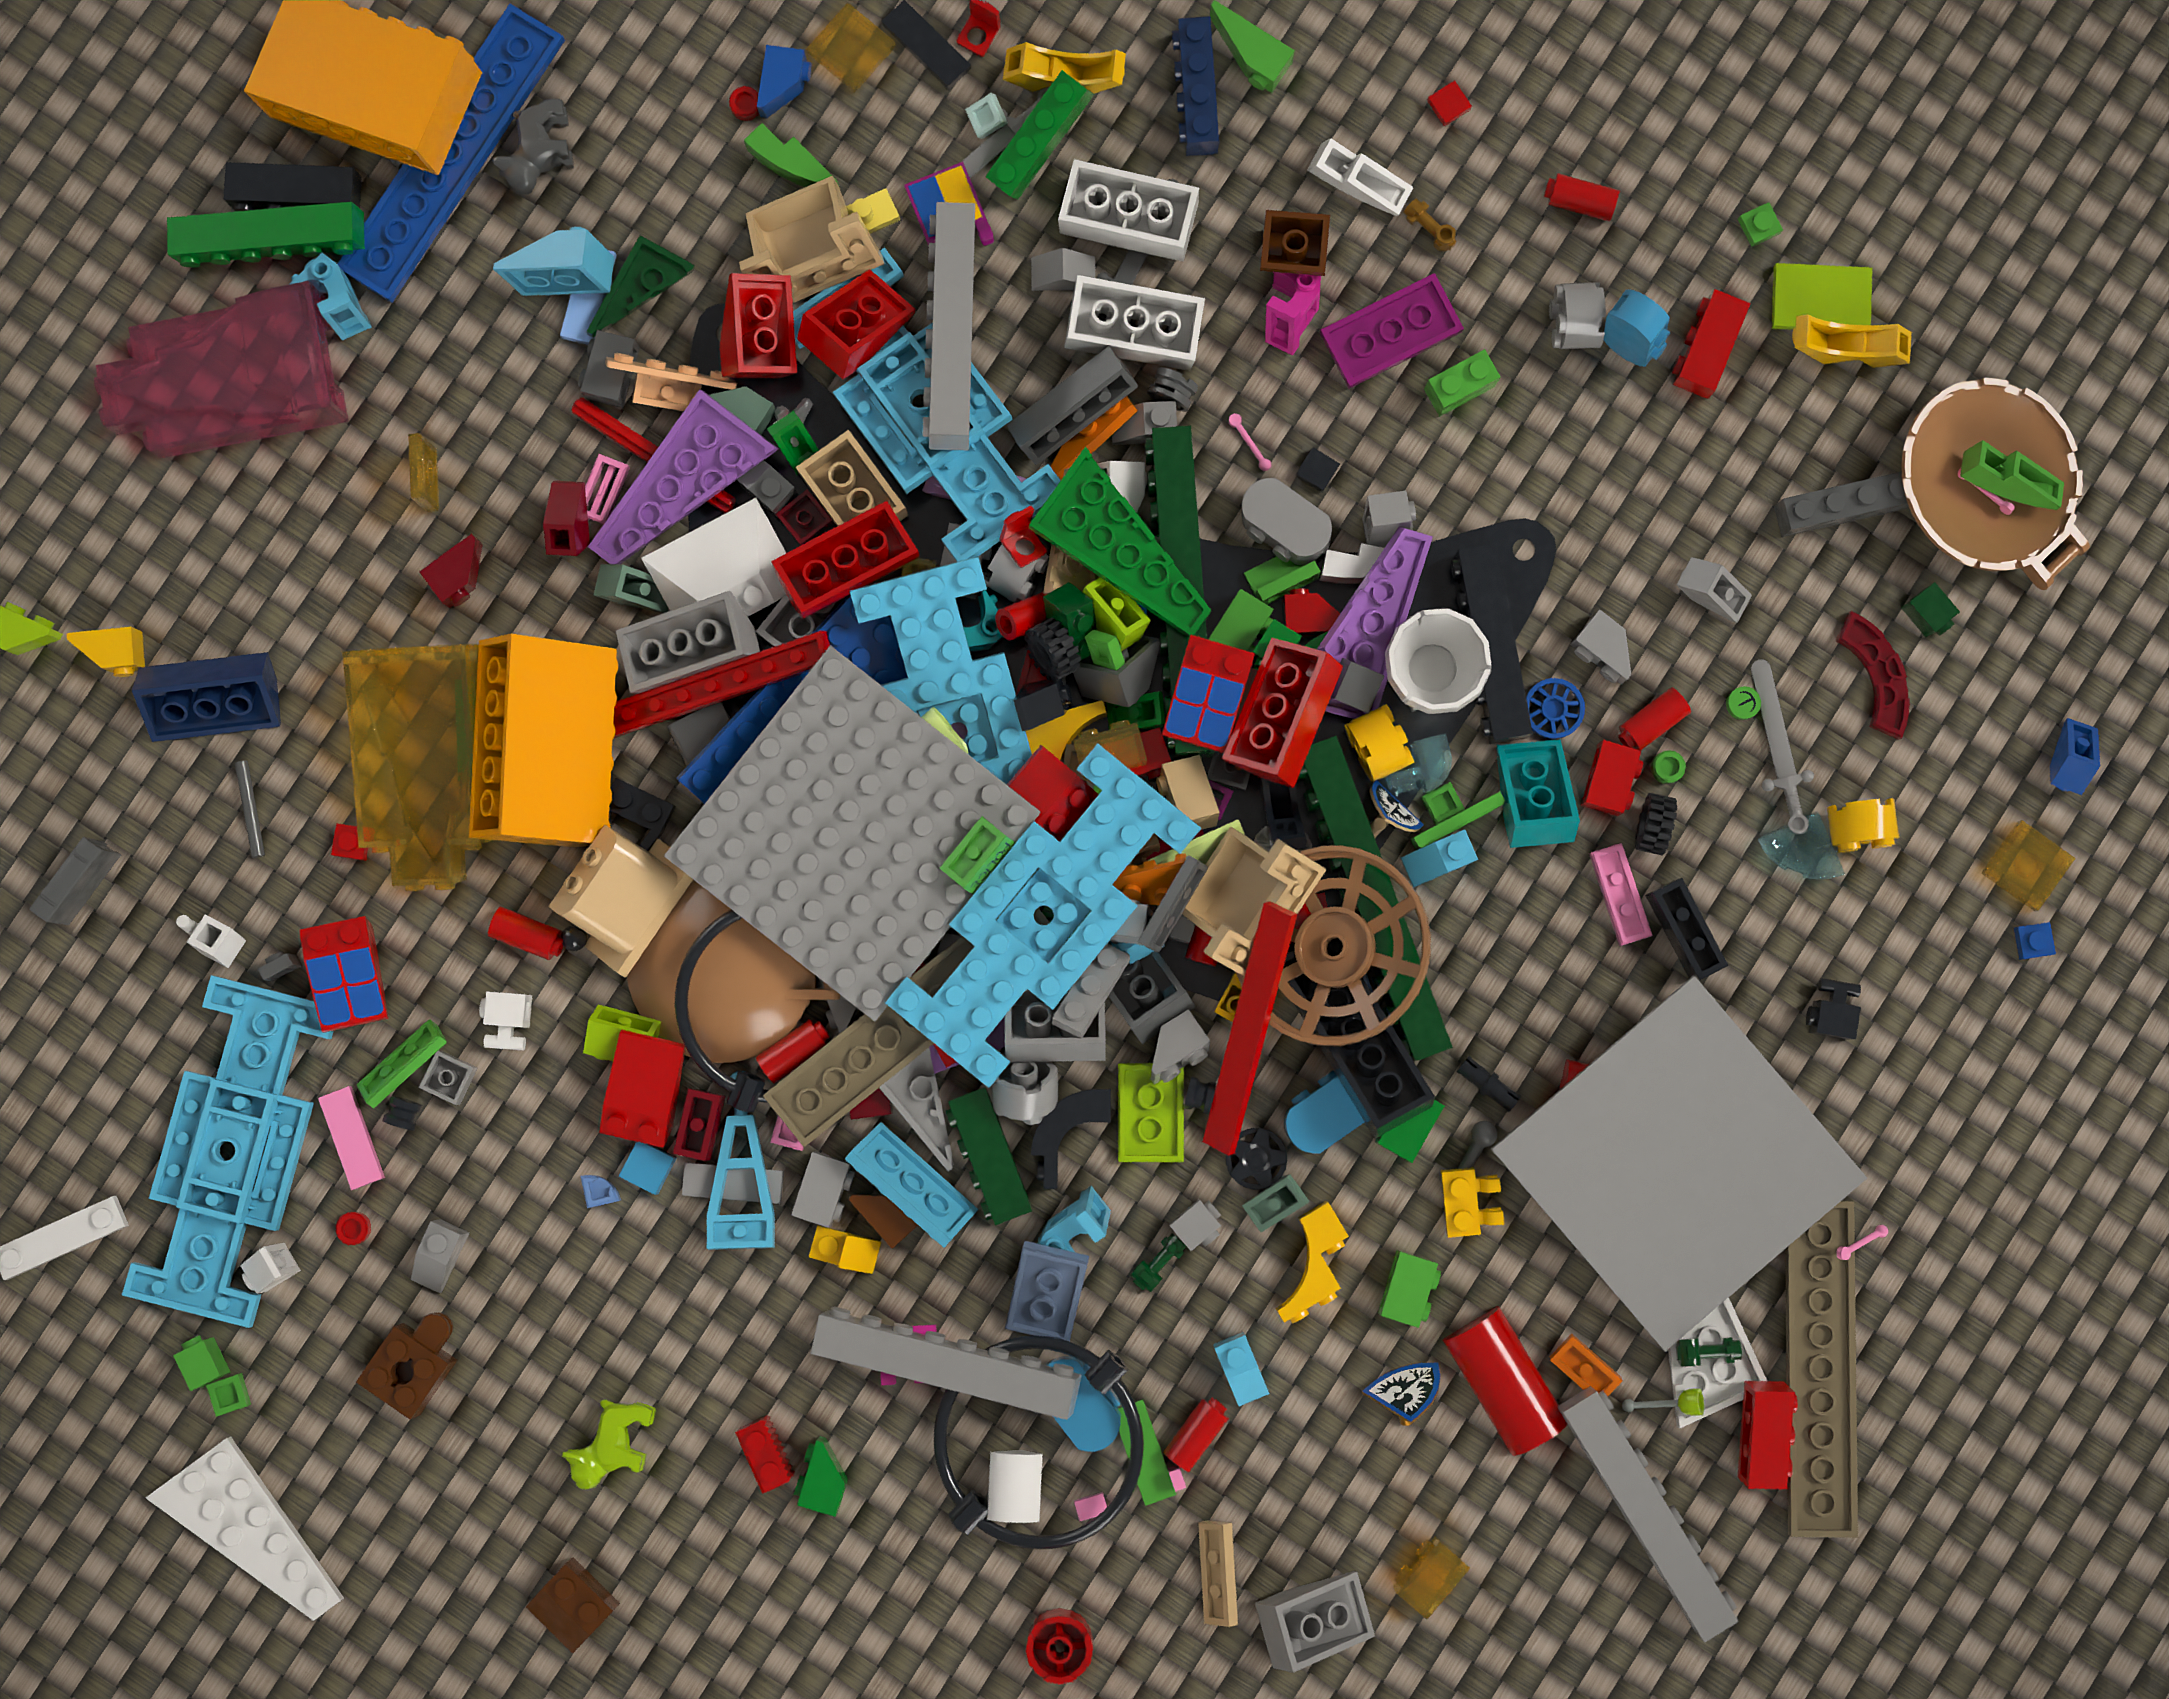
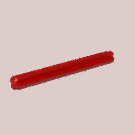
[571,397,736,513]

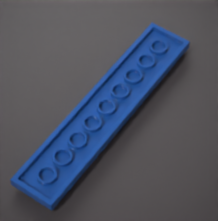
[337,3,565,303]

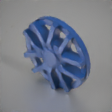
[1526,678,1585,740]

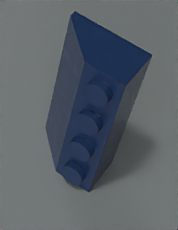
[132,652,281,742]

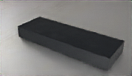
[882,0,971,90]

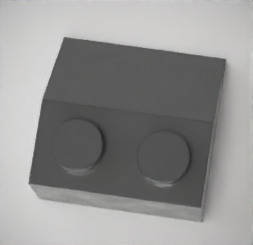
[1073,635,1160,707]

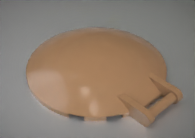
[1901,378,2090,590]
[627,879,840,1063]

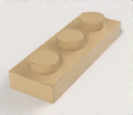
[1198,1520,1238,1627]

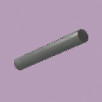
[235,761,265,858]

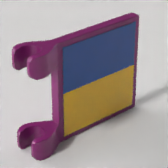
[904,162,994,246]

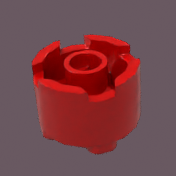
[1026,1608,1093,1685]

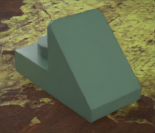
[1242,1174,1309,1232]

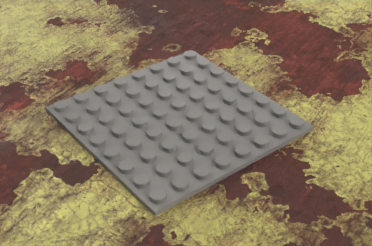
[664,645,1041,1021]
[1491,976,1867,1351]

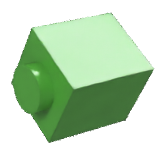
[173,1336,231,1391]

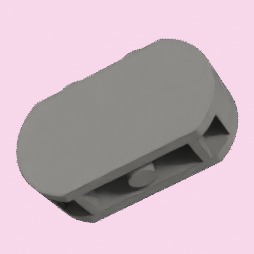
[1242,478,1332,566]

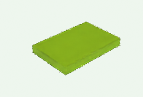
[1772,263,1872,330]
[1118,1063,1184,1162]

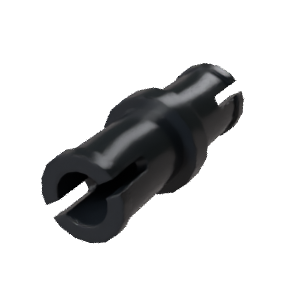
[1456,1056,1522,1113]

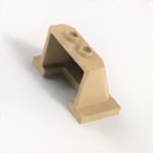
[739,176,884,303]
[548,825,693,978]
[1182,827,1326,976]

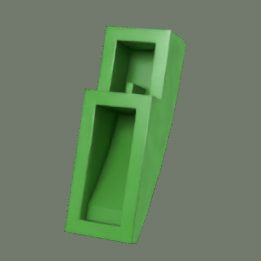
[744,123,840,188]
[1960,440,2064,510]

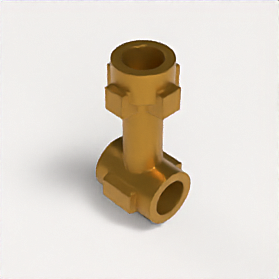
[1403,198,1456,251]

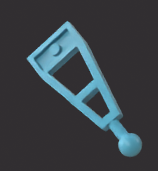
[707,1071,775,1250]

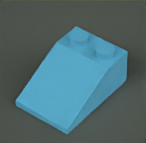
[493,227,614,296]

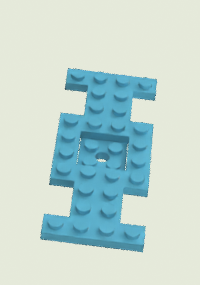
[793,247,1061,562]
[850,556,1032,883]
[885,743,1201,1088]
[122,975,334,1328]

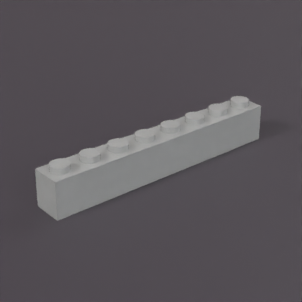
[923,202,975,451]
[811,1307,1082,1420]
[1558,1386,1738,1643]

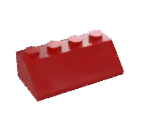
[1222,638,1343,788]
[1007,745,1099,841]

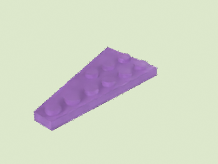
[588,389,779,564]
[1317,526,1433,719]

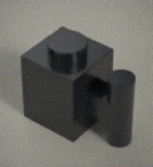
[1806,978,1861,1040]

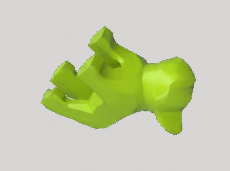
[562,1400,656,1490]

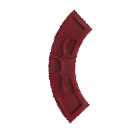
[1836,611,1910,740]

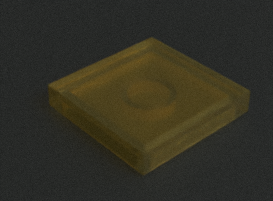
[806,3,896,93]
[408,433,439,512]
[1982,820,2076,911]

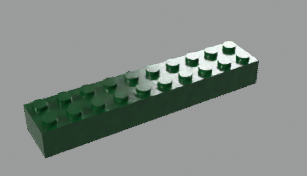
[1145,425,1215,761]
[1297,736,1453,1062]

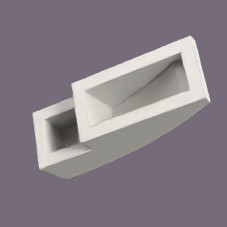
[1307,138,1414,216]
[1320,543,1384,584]

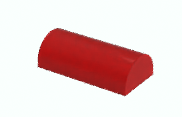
[771,501,919,619]
[1442,1306,1568,1456]

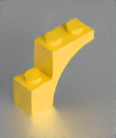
[1003,42,1126,94]
[1792,314,1912,368]
[1275,1201,1349,1324]

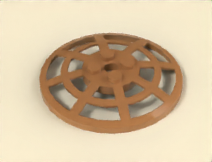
[1236,846,1431,1046]

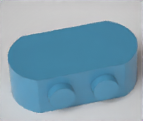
[1604,289,1670,367]
[1284,1070,1364,1153]
[1046,1356,1121,1452]

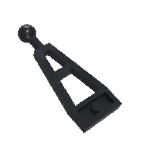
[561,778,676,951]

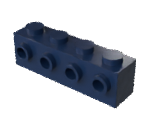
[1172,16,1219,156]

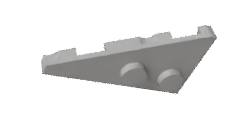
[879,1048,954,1172]

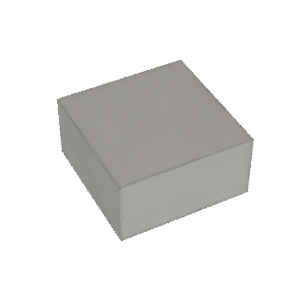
[419,1050,478,1105]

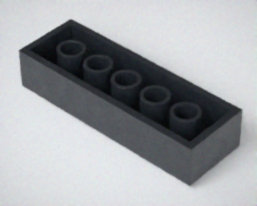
[1283,938,1435,1139]

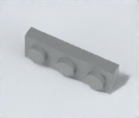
[1052,944,1130,1039]

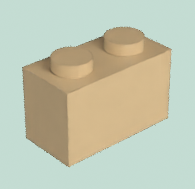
[1156,755,1219,830]

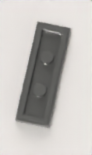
[1138,855,1208,953]

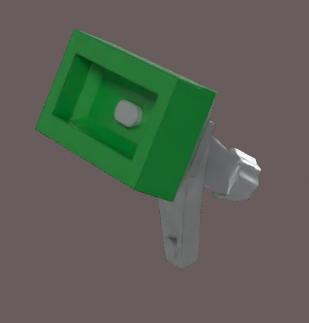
[767,398,819,476]

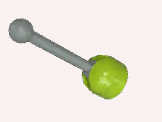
[1622,1388,1704,1416]

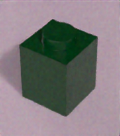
[1901,582,1960,637]

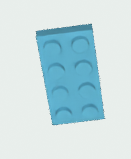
[845,1122,978,1248]

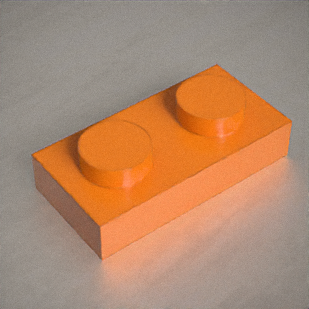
[1550,1333,1623,1397]

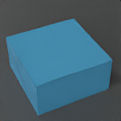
[619,1142,677,1195]

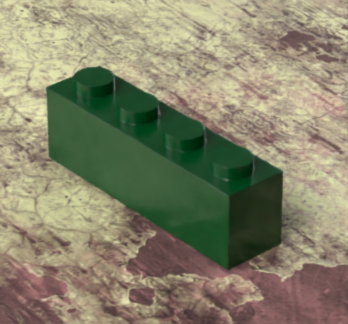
[945,1087,1033,1226]

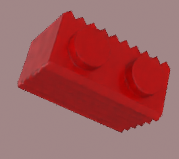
[735,1415,795,1494]

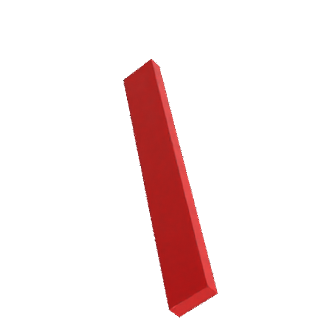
[613,631,830,739]
[1202,901,1297,1156]

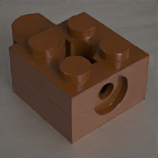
[356,1312,457,1420]

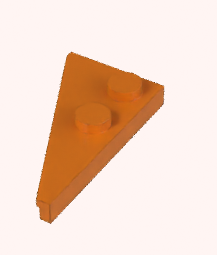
[1051,396,1138,480]
[1112,853,1186,905]

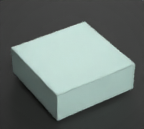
[965,93,1008,139]

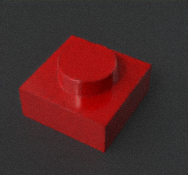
[331,823,372,861]

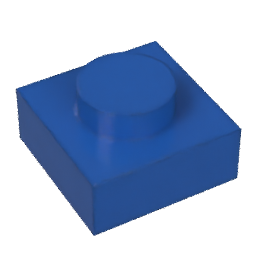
[2014,922,2056,960]

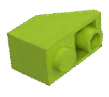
[0,601,63,655]

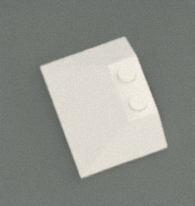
[641,498,786,617]

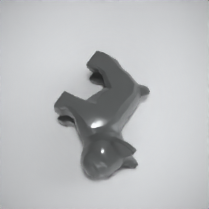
[493,98,574,194]

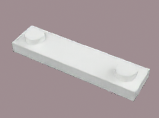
[0,1196,129,1280]

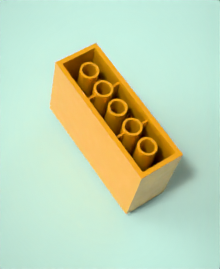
[244,0,482,176]
[469,634,618,847]

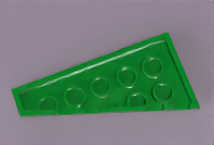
[1029,446,1211,638]

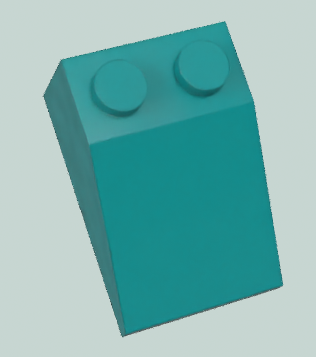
[1496,739,1580,848]

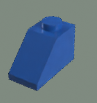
[757,45,812,118]
[2050,718,2100,795]

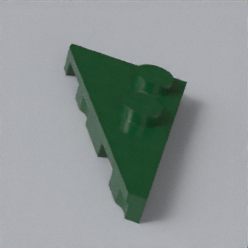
[586,235,695,338]

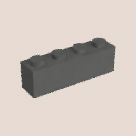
[1007,346,1139,465]
[1774,471,1909,537]

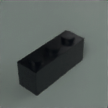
[1645,878,1729,981]

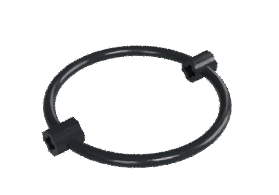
[674,909,769,1113]
[933,1336,1144,1549]

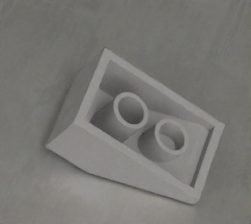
[1255,1571,1375,1672]

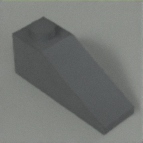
[735,460,799,518]

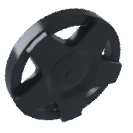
[1226,1128,1287,1190]

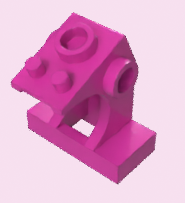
[1265,272,1321,356]

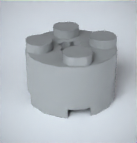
[1549,282,1606,349]
[984,539,1050,603]
[992,1052,1058,1125]

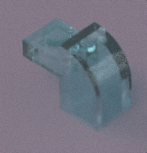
[1386,733,1452,795]

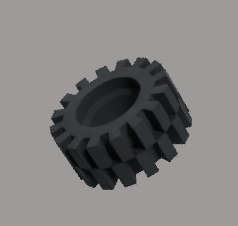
[1024,618,1081,682]
[1635,793,1677,856]

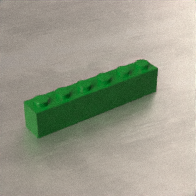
[167,202,365,268]

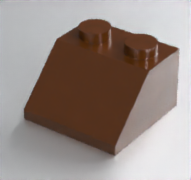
[1260,210,1330,276]
[526,1557,620,1654]

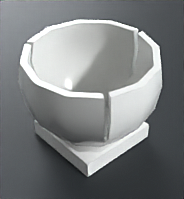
[1385,609,1491,714]

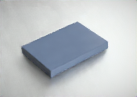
[1005,1241,1089,1342]

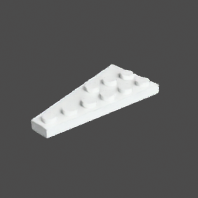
[1668,1297,1767,1428]
[146,1436,344,1621]

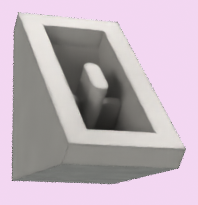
[1031,248,1095,291]

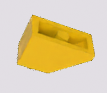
[66,627,145,677]

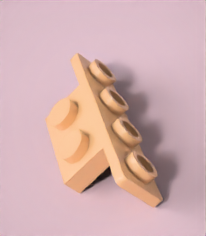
[605,353,737,412]

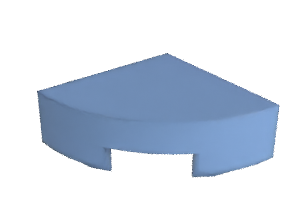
[580,1175,621,1208]

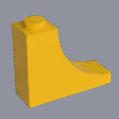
[1026,700,1107,762]

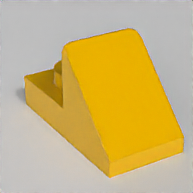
[809,1225,882,1274]

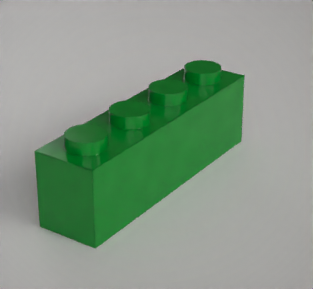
[985,70,1094,200]

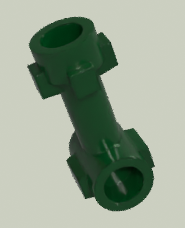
[1130,1233,1187,1293]
[1676,1337,1742,1367]

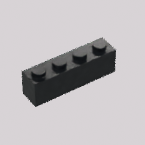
[223,162,362,212]

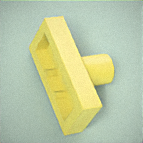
[846,188,900,234]

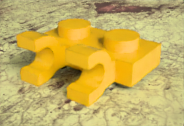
[1440,1167,1504,1238]

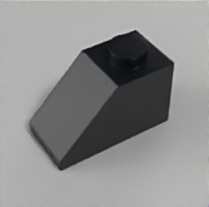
[1013,679,1072,732]

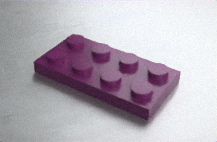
[1320,273,1464,389]

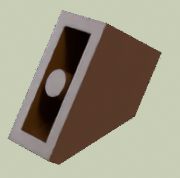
[848,1193,918,1249]

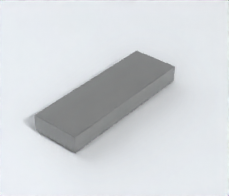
[682,1162,784,1204]

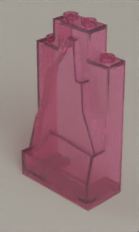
[94,281,349,458]

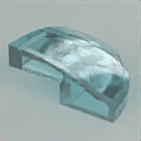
[1758,812,1845,879]

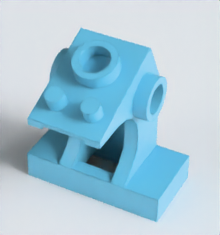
[289,253,371,340]
[1037,1186,1111,1253]

